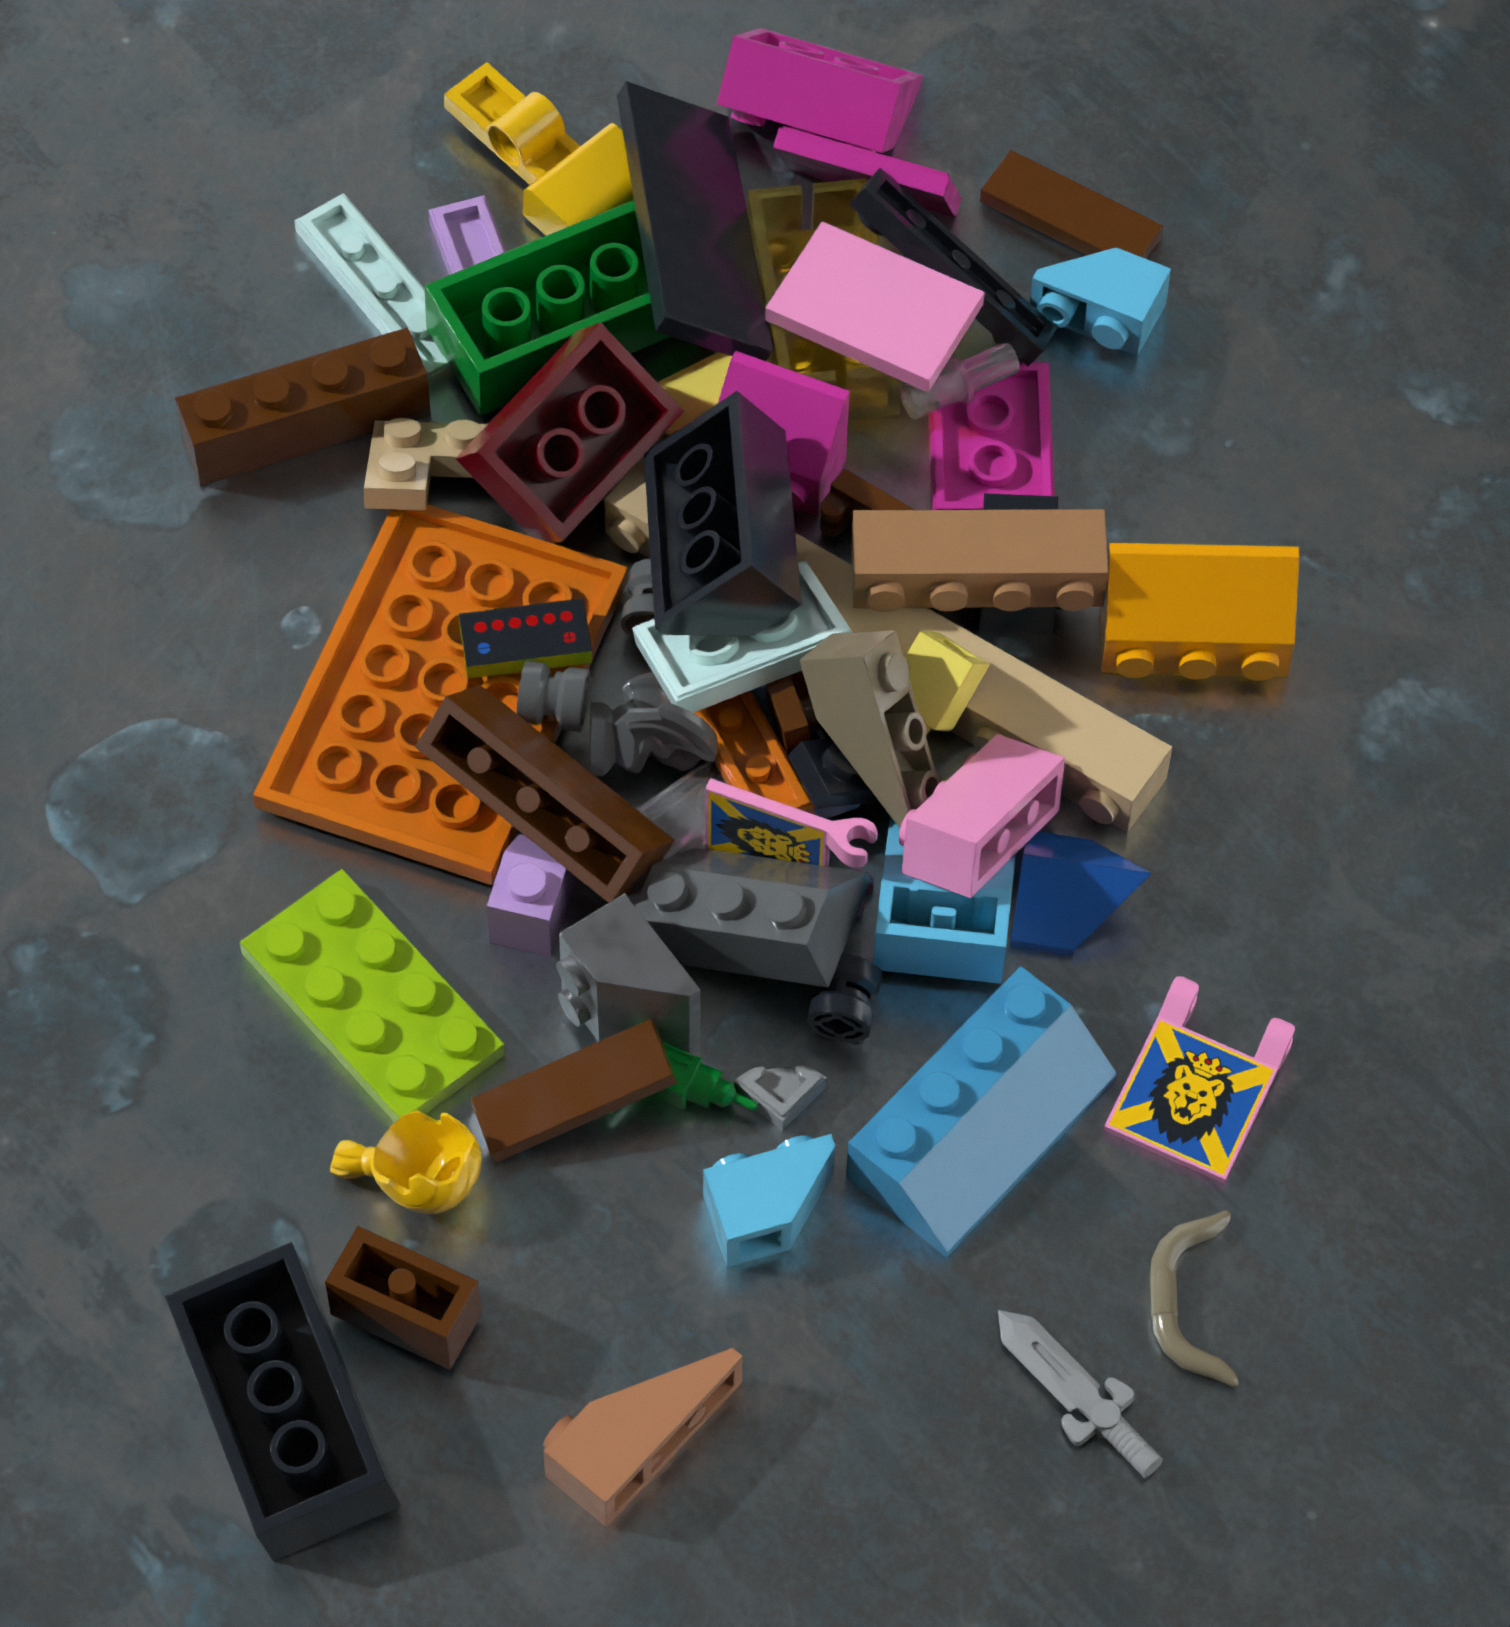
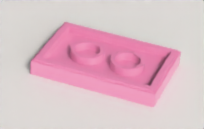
[765,221,984,392]

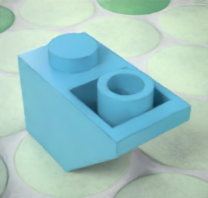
[1030,247,1171,357]
[703,1134,835,1267]

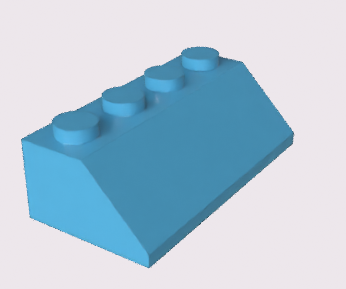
[846,966,1117,1258]

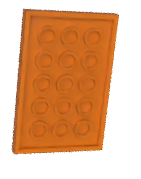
[253,504,628,885]

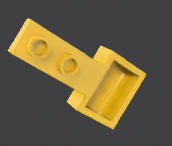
[444,62,634,236]

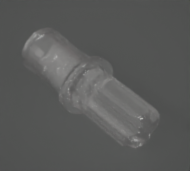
[899,343,1020,420]

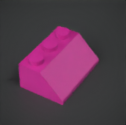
[717,28,924,153]

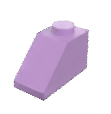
[486,833,577,957]

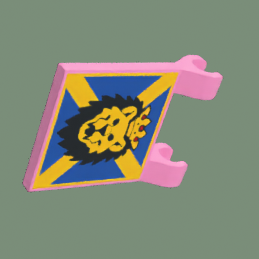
[705,778,878,917]
[1104,976,1295,1184]

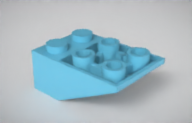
[873,816,1015,984]

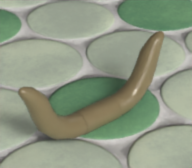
[1150,1210,1239,1387]

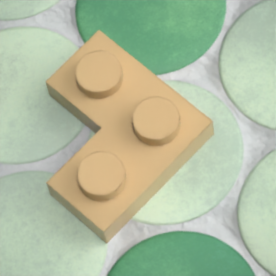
[364,418,488,510]

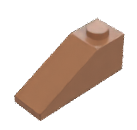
[543,1348,743,1527]

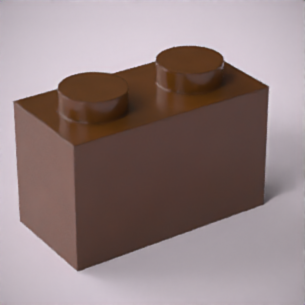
[325,1226,482,1370]

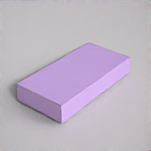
[428,195,507,275]

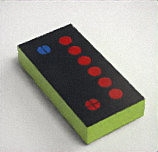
[459,598,592,679]

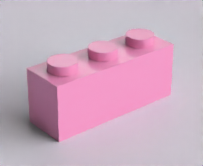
[899,734,1065,898]

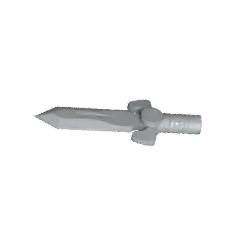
[998,1310,1163,1478]

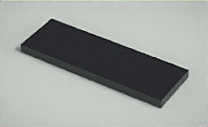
[617,81,773,361]

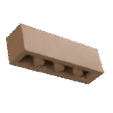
[851,509,1109,612]

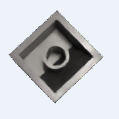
[556,893,700,1054]

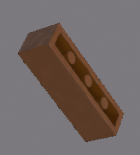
[175,327,431,486]
[415,685,675,903]

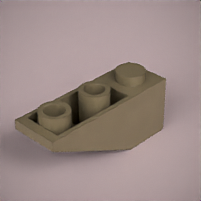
[799,630,941,828]

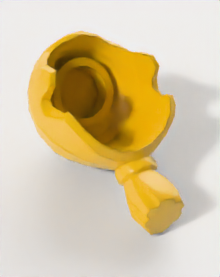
[330,1110,482,1214]

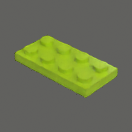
[240,869,505,1122]

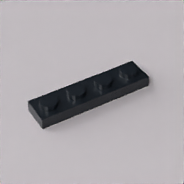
[849,168,1058,366]

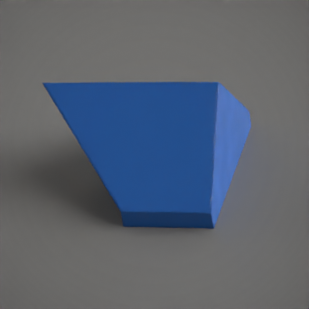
[1010,832,1152,956]

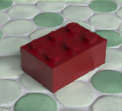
[455,322,684,543]

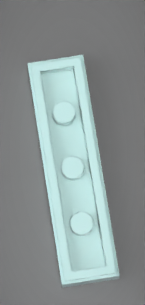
[295,193,454,389]

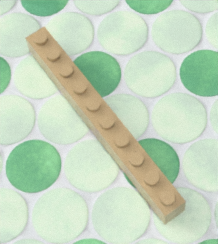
[604,450,1172,833]

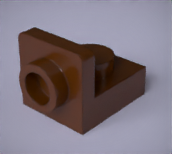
[764,670,819,756]

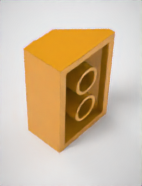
[1100,543,1299,681]

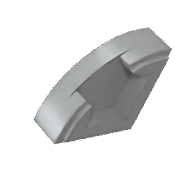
[734,1065,827,1131]

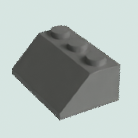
[635,847,871,988]

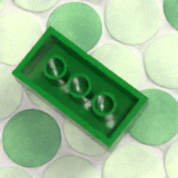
[424,200,670,416]

